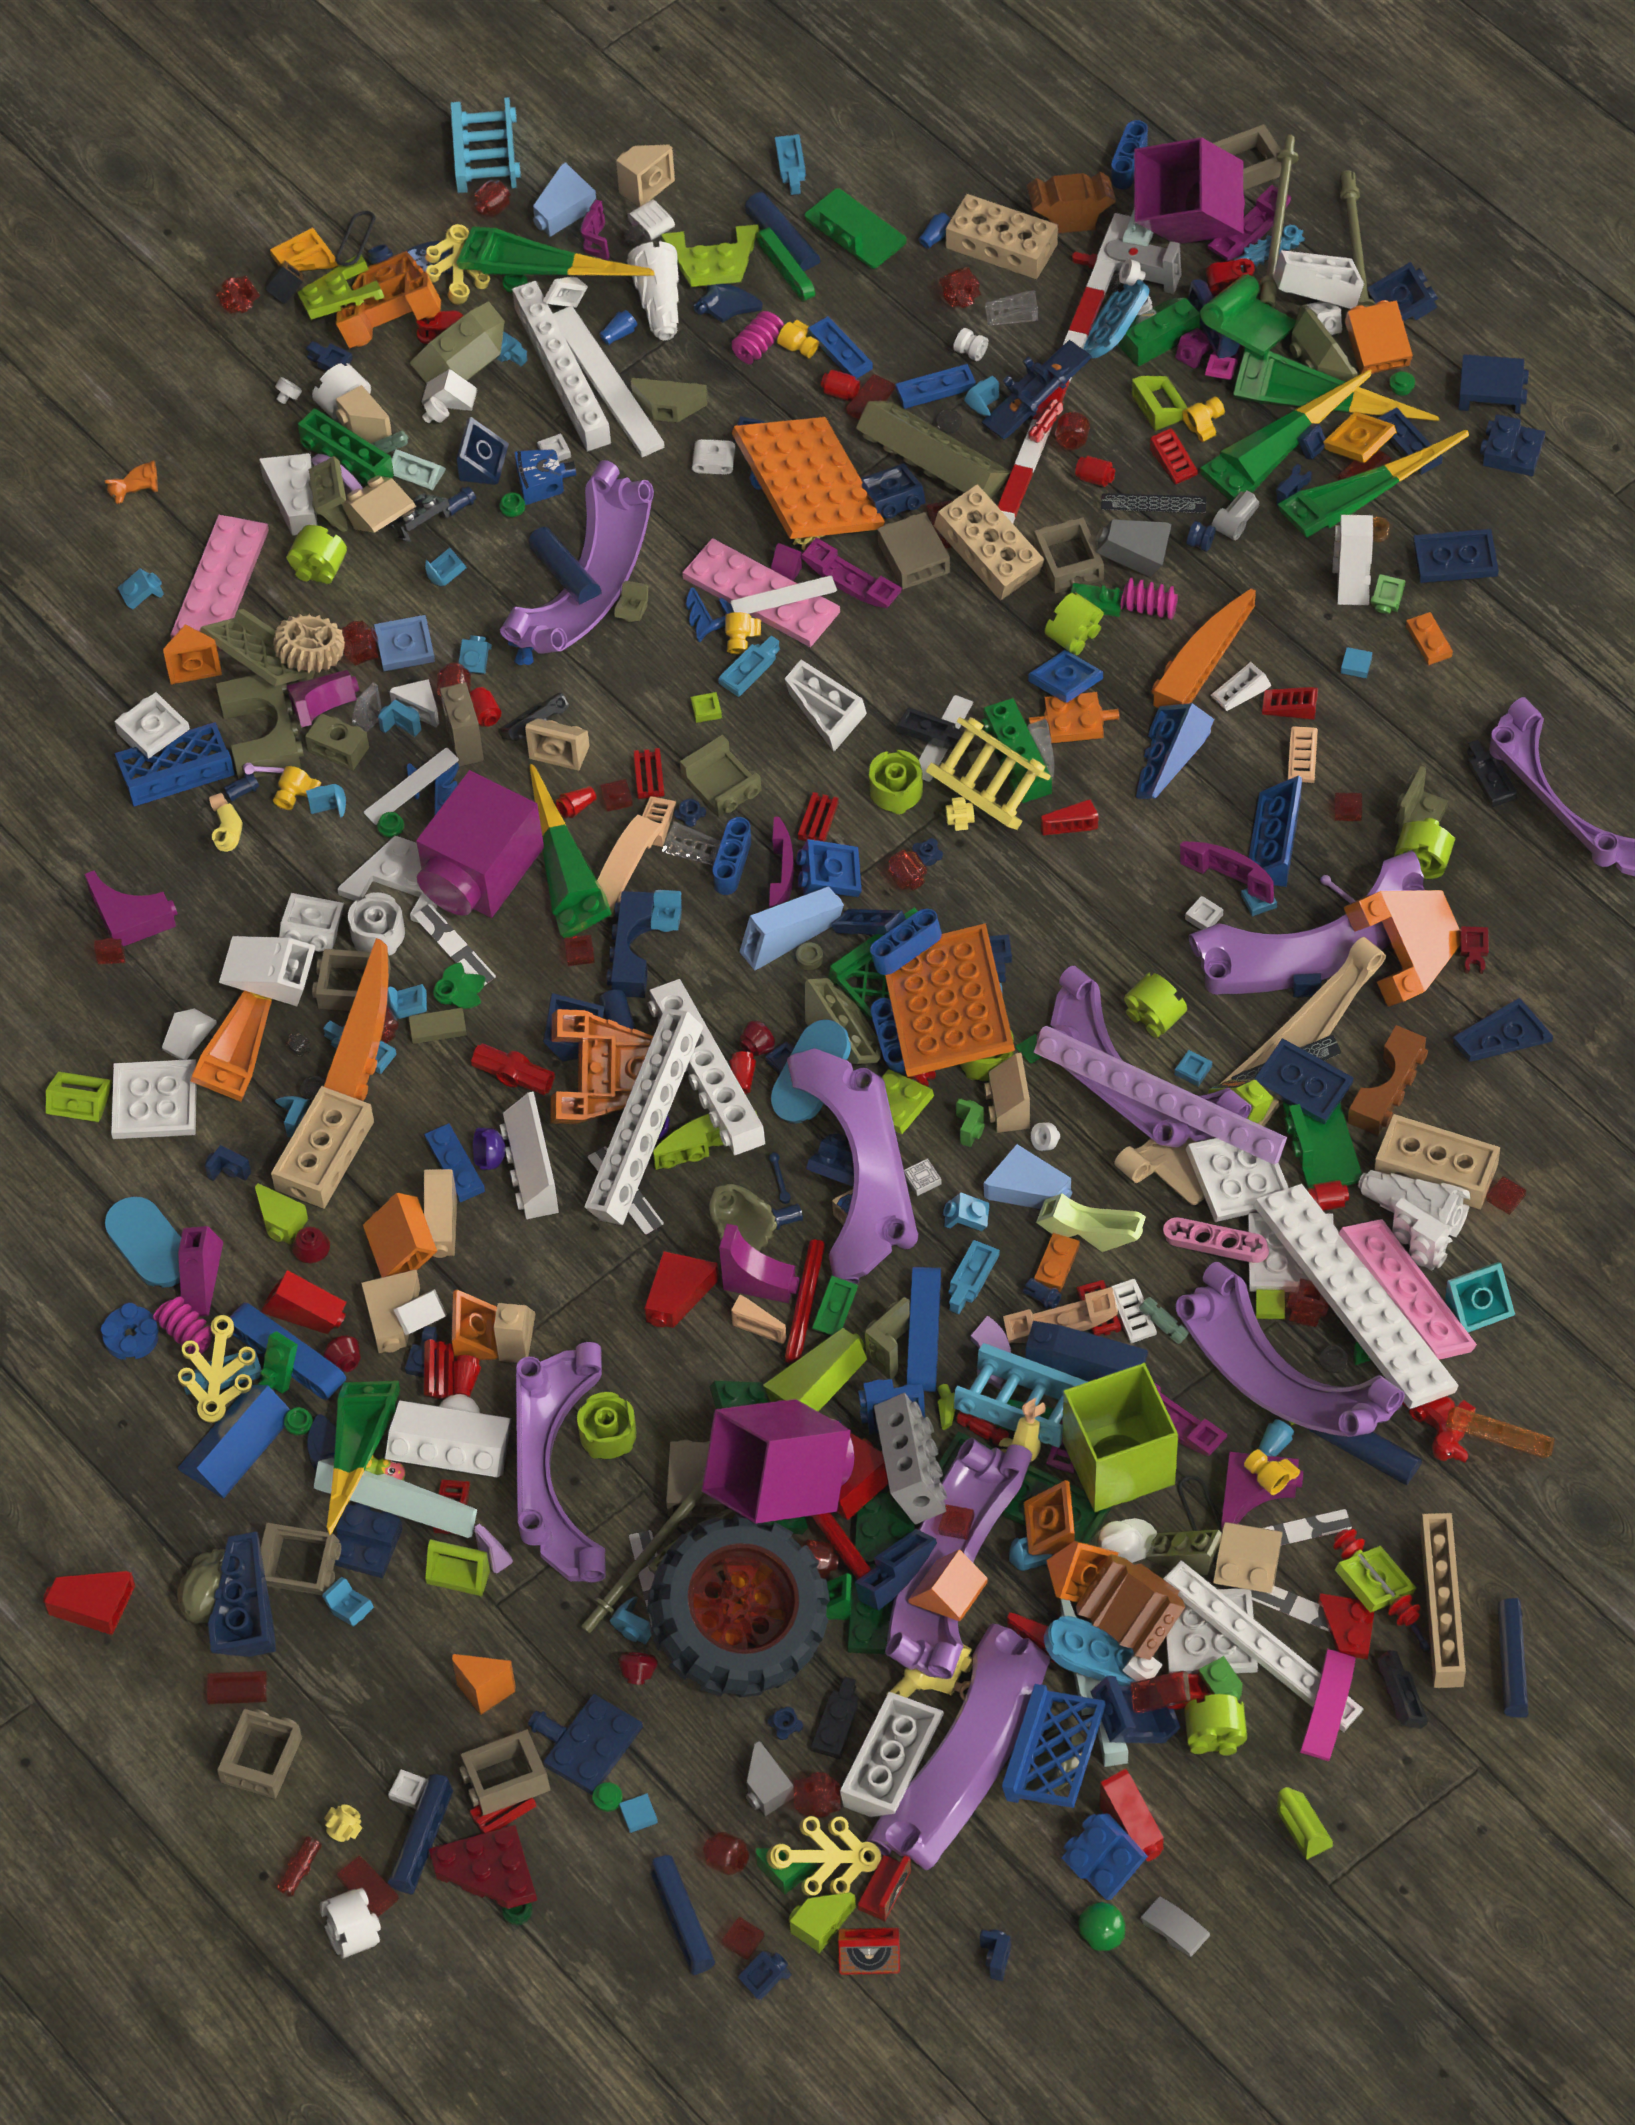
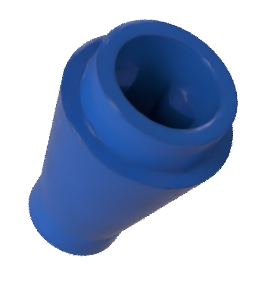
[918,212,951,249]
[599,310,637,345]

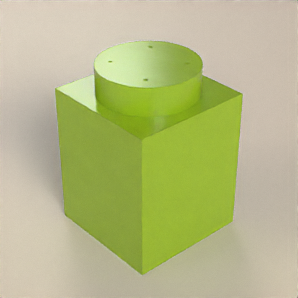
[1062,1363,1178,1512]

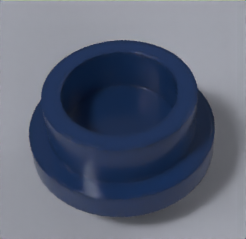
[368,244,393,263]

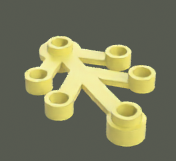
[425,224,490,305]
[178,1315,256,1423]
[767,1816,881,1896]

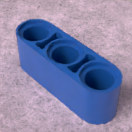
[1111,120,1148,189]
[713,817,752,895]
[870,909,942,975]
[871,998,907,1076]

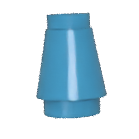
[1258,1419,1294,1457]

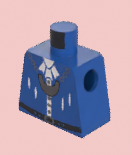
[514,449,576,505]

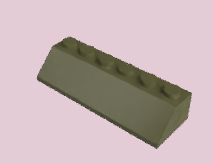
[856,401,1011,499]

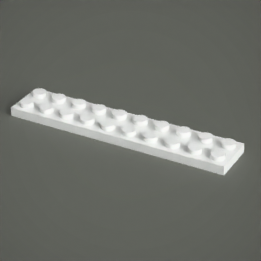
[1254,1184,1459,1409]

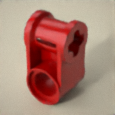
[1206,258,1254,296]
[416,310,463,344]

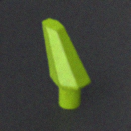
[937,1384,955,1430]

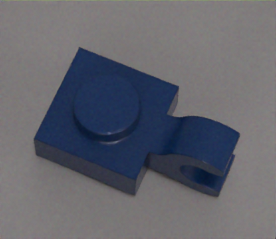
[306,341,352,371]
[1276,464,1312,506]
[989,935,1012,983]
[405,1326,438,1377]

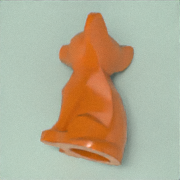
[105,461,158,504]

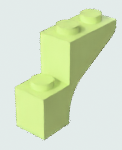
[1036,1193,1146,1252]

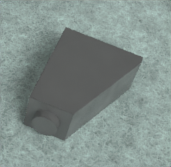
[1096,519,1171,577]

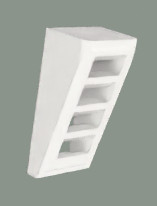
[543,277,588,308]
[1211,662,1271,711]
[1111,1279,1157,1344]

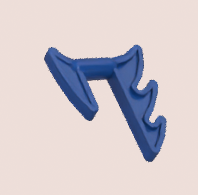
[686,587,734,642]
[407,762,459,815]

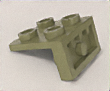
[309,456,348,532]
[1395,766,1449,836]
[865,1297,910,1379]

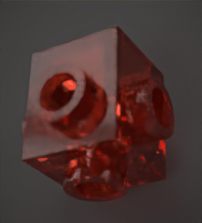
[939,267,981,308]
[216,275,260,314]
[340,620,379,666]
[1286,1278,1329,1327]
[794,1772,841,1818]

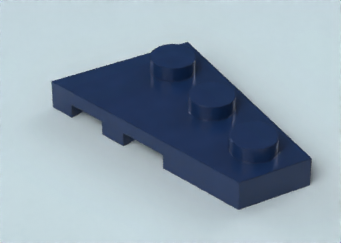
[1453,998,1553,1062]

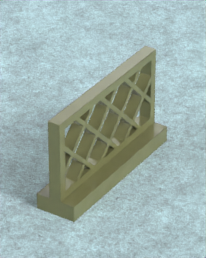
[200,609,316,686]

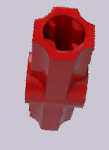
[471,1043,555,1095]

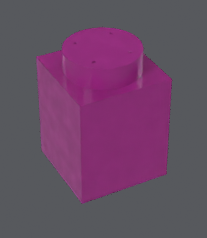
[1134,137,1245,244]
[416,770,544,918]
[702,1399,854,1523]

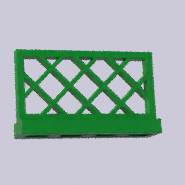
[828,907,918,1021]

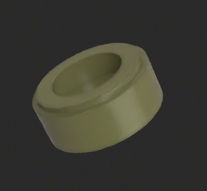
[796,942,823,970]

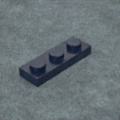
[1377,407,1442,475]
[831,909,906,935]

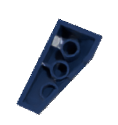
[1026,1321,1148,1382]
[208,1532,276,1657]

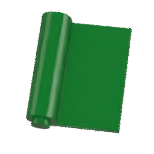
[1200,274,1296,356]

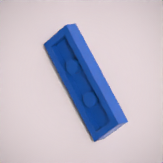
[808,316,873,379]
[896,364,976,409]
[424,1123,485,1202]

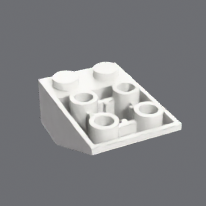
[219,936,316,1006]

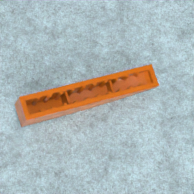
[1152,589,1256,708]
[324,938,389,1101]

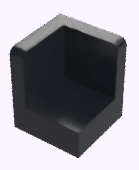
[265,260,304,303]

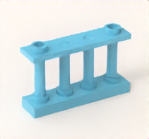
[451,98,521,193]
[954,1343,1087,1448]

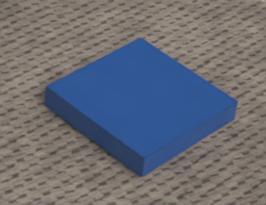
[1028,650,1103,703]

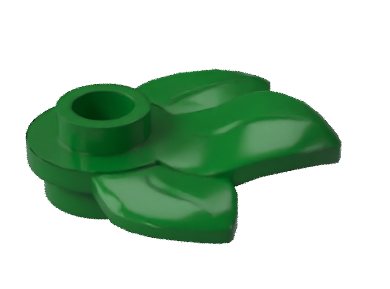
[433,962,486,1009]

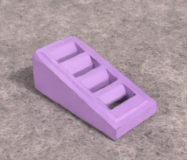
[475,1524,513,1574]

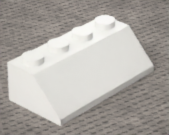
[500,1092,559,1219]
[385,1400,512,1477]
[840,1692,944,1817]

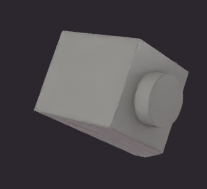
[746,1741,794,1816]

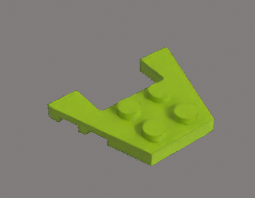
[662,224,759,287]
[297,255,384,319]

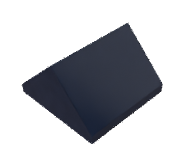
[457,417,509,485]
[543,993,604,1062]

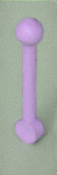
[243,763,284,774]
[1320,875,1355,903]

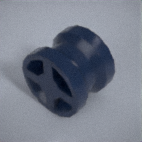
[1187,521,1216,552]

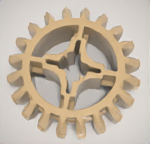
[273,614,345,673]

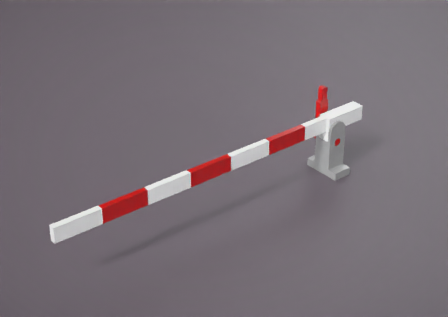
[998,213,1181,523]

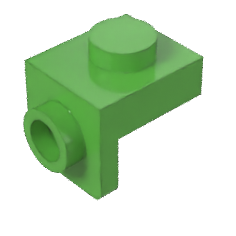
[1370,574,1406,614]
[956,1099,984,1148]
[1198,1656,1242,1701]

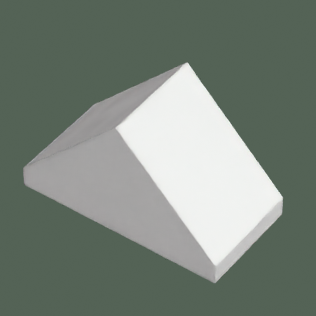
[422,369,477,411]
[390,679,439,727]
[162,1009,217,1060]
[394,1289,447,1335]

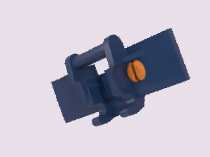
[982,339,1092,440]

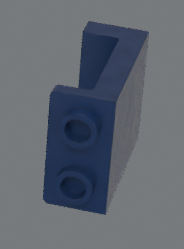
[1459,354,1529,414]
[1090,1676,1180,1743]

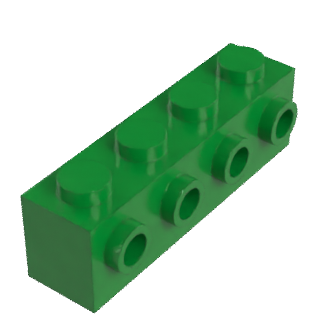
[298,408,394,486]
[981,698,1052,803]

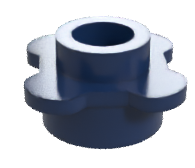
[674,799,706,827]
[912,838,943,866]
[768,1707,803,1740]

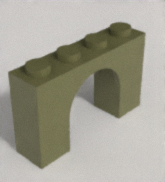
[216,674,304,779]

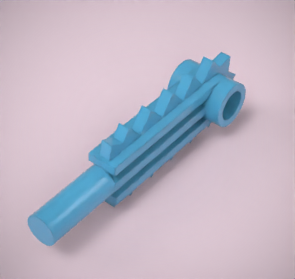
[1235,225,1305,268]

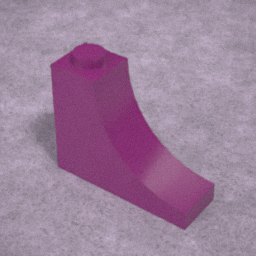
[287,670,359,727]
[84,871,178,949]
[719,1224,799,1303]
[1220,1452,1304,1542]

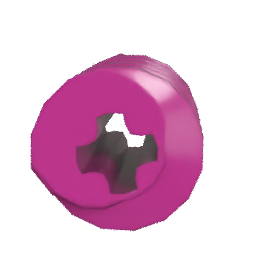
[732,311,784,364]
[1121,577,1178,620]
[153,1296,212,1354]

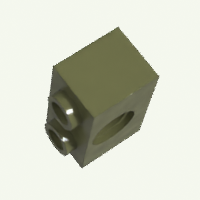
[305,713,369,771]

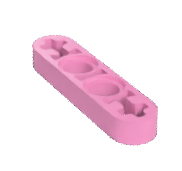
[1163,1218,1269,1263]

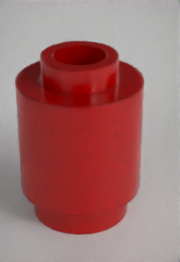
[821,369,860,401]
[1075,456,1115,487]
[469,687,502,726]
[1307,1180,1349,1211]

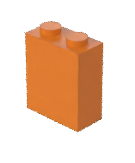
[1345,300,1413,374]
[363,1193,437,1278]

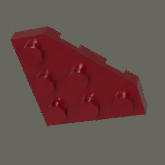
[429,1825,537,1909]

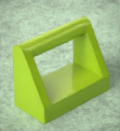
[1132,376,1188,431]
[46,1072,112,1122]
[425,1540,490,1596]
[1277,1787,1333,1860]

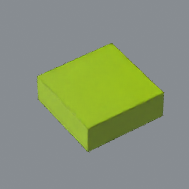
[691,692,722,723]
[1256,1289,1285,1319]

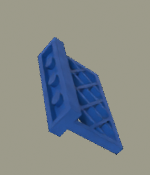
[115,722,235,806]
[1002,1684,1106,1808]

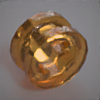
[1373,517,1390,542]

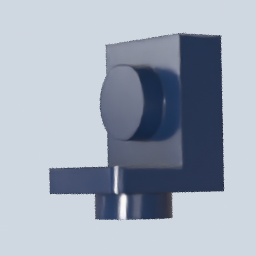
[205,1145,251,1181]
[980,1929,1011,1981]
[738,1951,792,1999]

